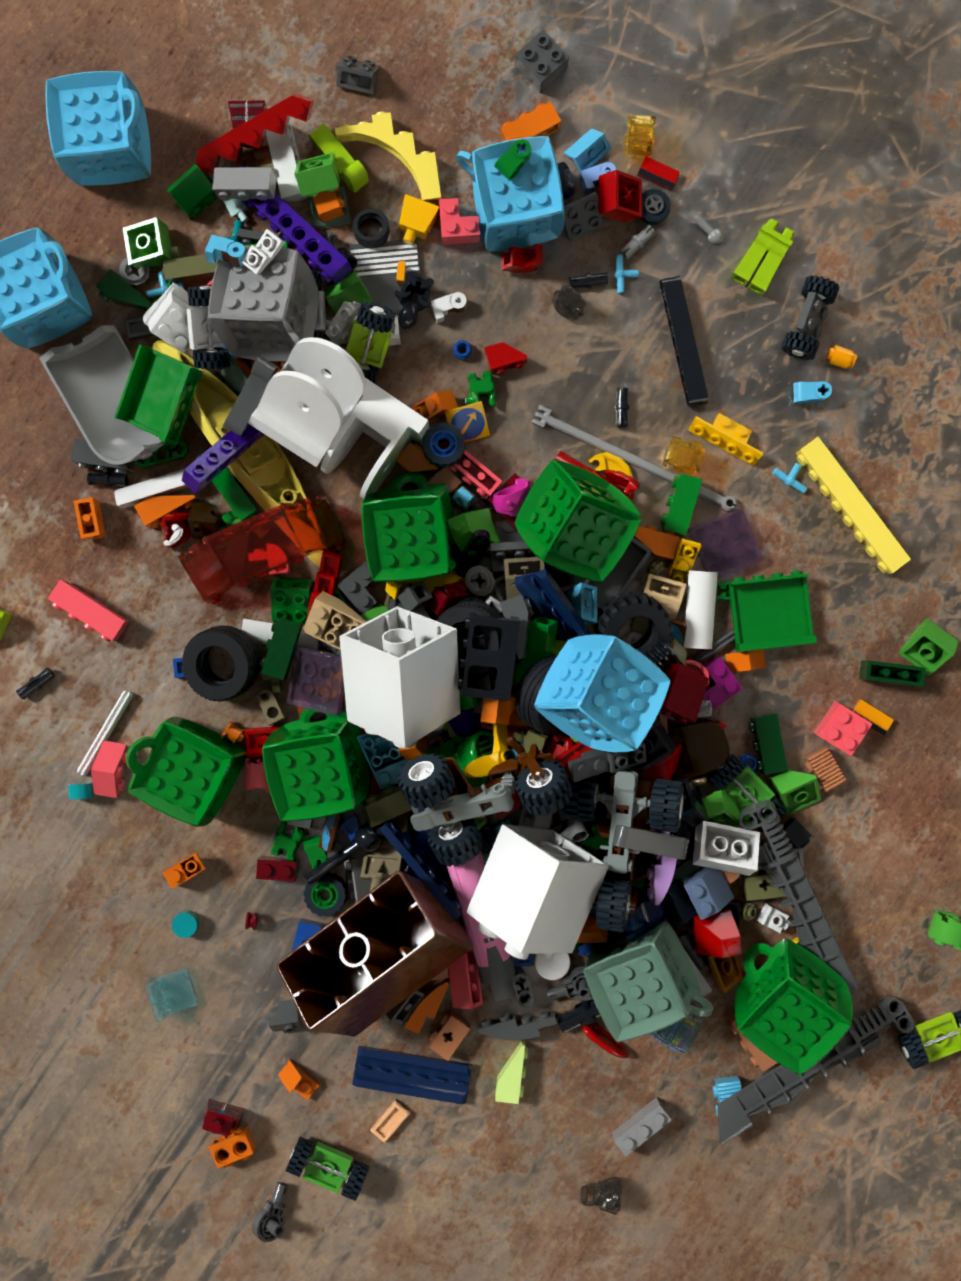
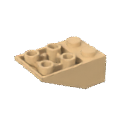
[631,573,687,634]
[302,591,366,650]

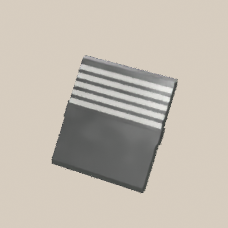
[350,239,423,315]

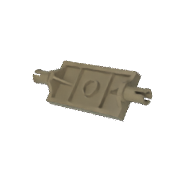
[360,783,412,891]

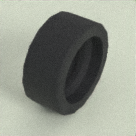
[353,208,390,249]

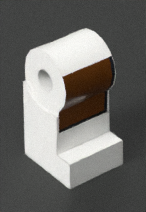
[430,292,467,324]

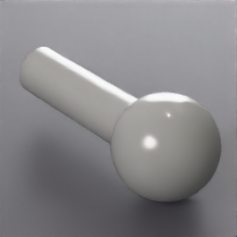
[693,214,724,245]

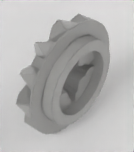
[119,257,151,286]
[465,565,496,596]

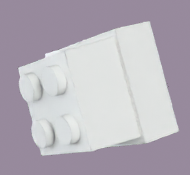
[143,282,202,354]

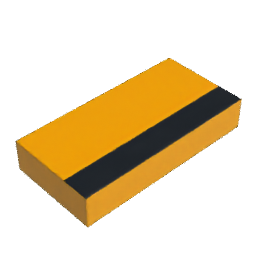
[853,700,894,736]

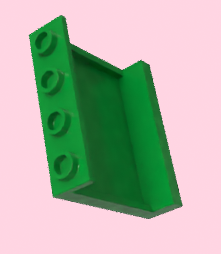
[114,344,203,445]
[728,571,817,652]

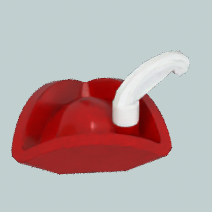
[160,512,192,549]

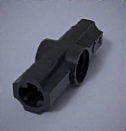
[556,1000,601,1033]

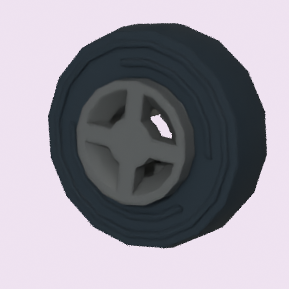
[557,162,575,199]
[640,189,671,225]

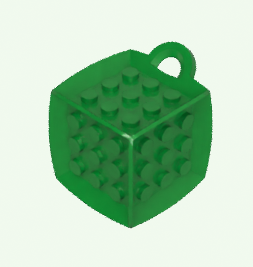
[515,459,642,582]
[361,472,457,582]
[262,702,371,821]
[126,717,247,827]
[735,938,853,1075]

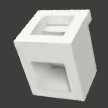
[756,903,790,933]

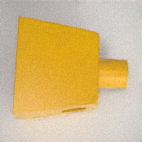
[399,194,440,245]

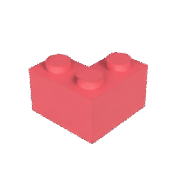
[439,198,480,245]
[91,741,127,798]

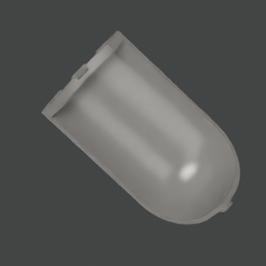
[39,325,166,465]

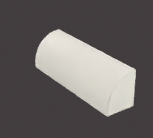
[266,123,309,201]
[115,468,189,509]
[684,571,718,649]
[242,619,319,654]

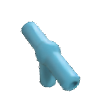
[615,254,639,294]
[146,271,184,299]
[772,463,807,493]

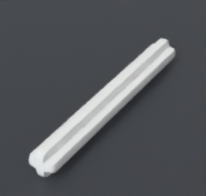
[77,691,133,776]

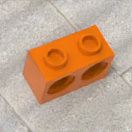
[209,1125,257,1169]

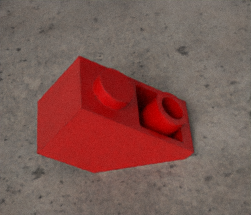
[484,342,528,375]

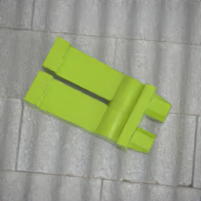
[730,218,795,296]

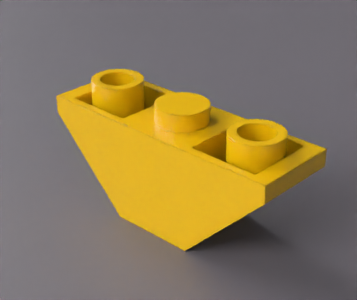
[667,539,701,584]

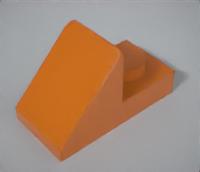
[278,1059,320,1100]

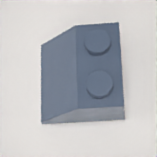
[682,867,734,920]

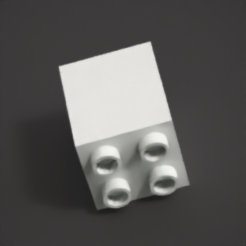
[339,606,461,748]
[466,824,609,960]

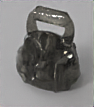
[552,285,586,320]
[580,1177,622,1215]

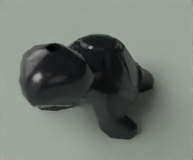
[395,271,434,329]

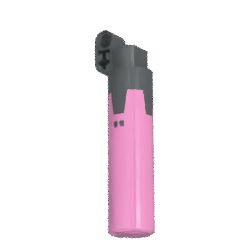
[447,849,534,1008]

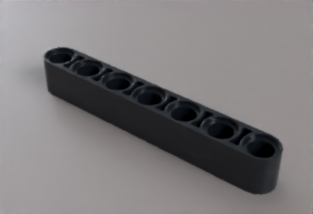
[660,275,708,407]

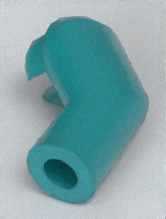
[226,220,244,242]

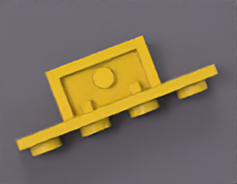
[688,413,763,466]

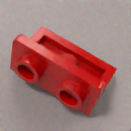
[245,725,283,759]

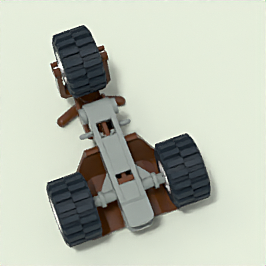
[397,736,572,867]
[564,770,684,932]

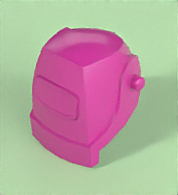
[493,478,530,517]

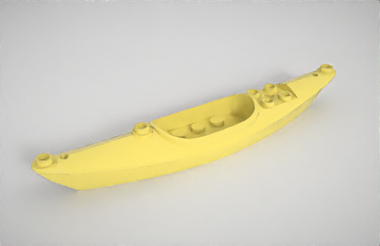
[152,340,329,568]

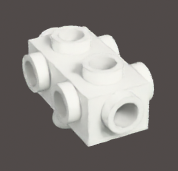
[325,301,361,346]

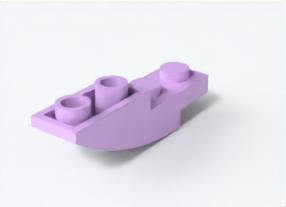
[647,830,677,905]

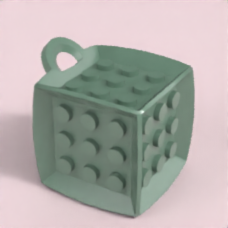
[583,921,714,1042]

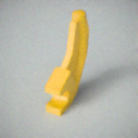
[588,452,633,477]

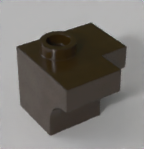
[187,502,221,540]

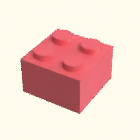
[814,701,872,756]

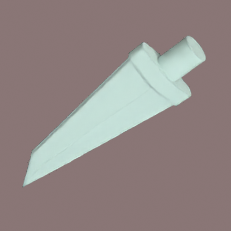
[208,173,249,223]

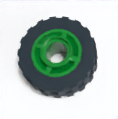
[303,872,348,917]

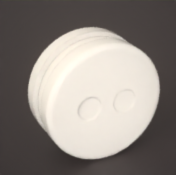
[534,953,570,980]

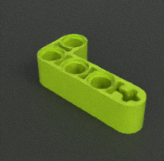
[308,123,369,193]

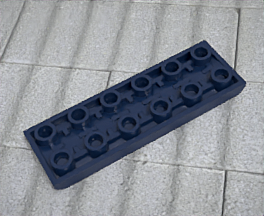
[514,569,591,641]
[352,1046,472,1104]

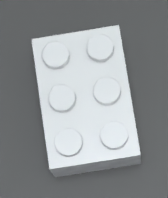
[693,821,760,876]

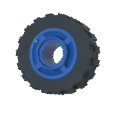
[422,422,465,468]

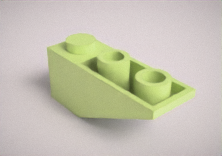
[495,1040,528,1104]

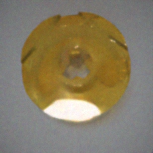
[624,114,656,157]
[663,437,706,474]

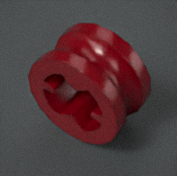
[245,912,258,930]

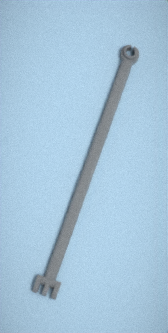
[531,405,737,512]

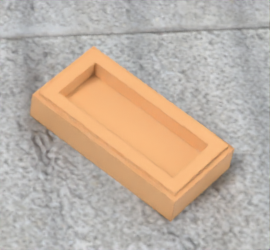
[370,1100,410,1143]

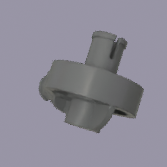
[547,966,593,1001]
[252,1182,289,1242]

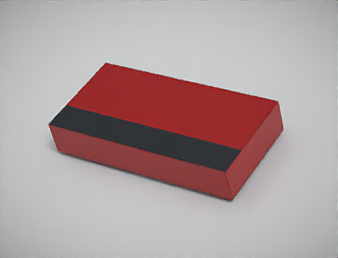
[637,156,680,191]

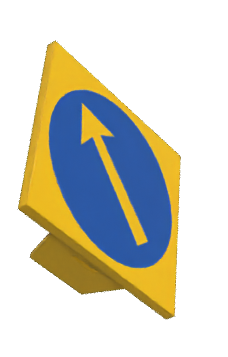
[445,401,490,443]

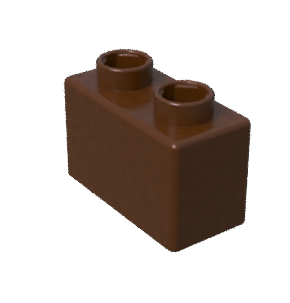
[277,871,473,1037]

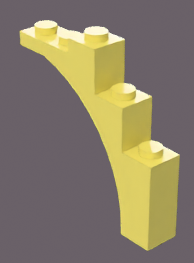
[335,111,441,205]

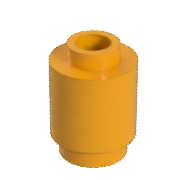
[826,345,857,369]

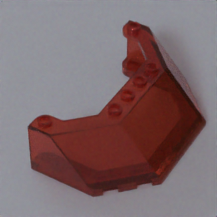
[178,495,348,605]

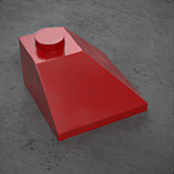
[638,743,682,780]
[693,909,741,958]

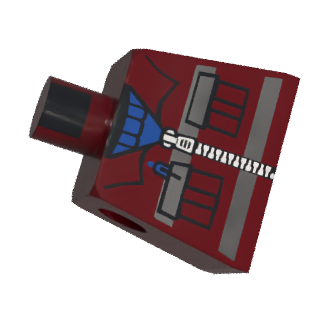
[228,100,268,148]
[202,1099,244,1136]

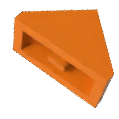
[725,649,766,673]

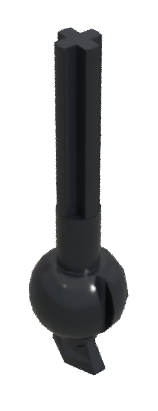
[304,821,388,885]

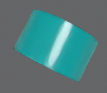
[68,782,94,799]
[172,910,200,938]

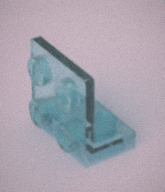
[145,968,198,1022]

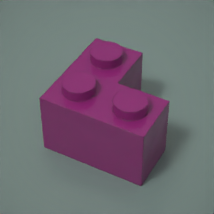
[702,657,743,711]

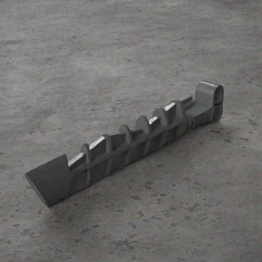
[739,800,858,996]
[718,995,914,1145]

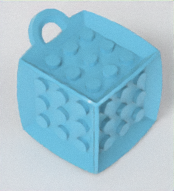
[45,71,151,185]
[455,136,565,251]
[0,227,93,349]
[534,634,670,752]

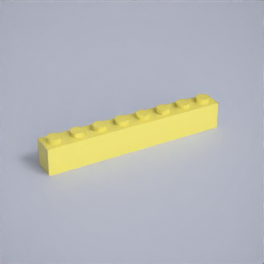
[795,437,911,574]

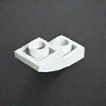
[241,229,285,275]

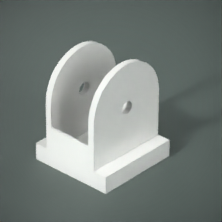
[248,337,366,468]
[321,378,430,499]

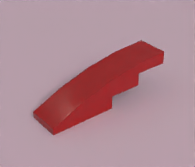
[307,551,343,618]

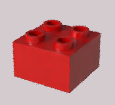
[599,170,642,223]

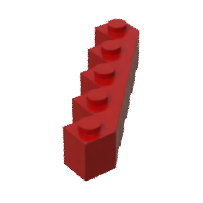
[196,93,314,175]

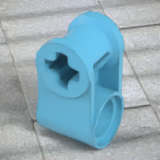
[793,381,832,404]

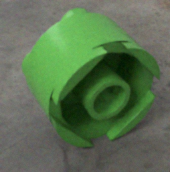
[927,910,961,951]

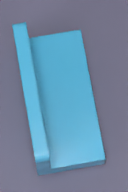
[564,129,611,172]
[568,582,597,625]

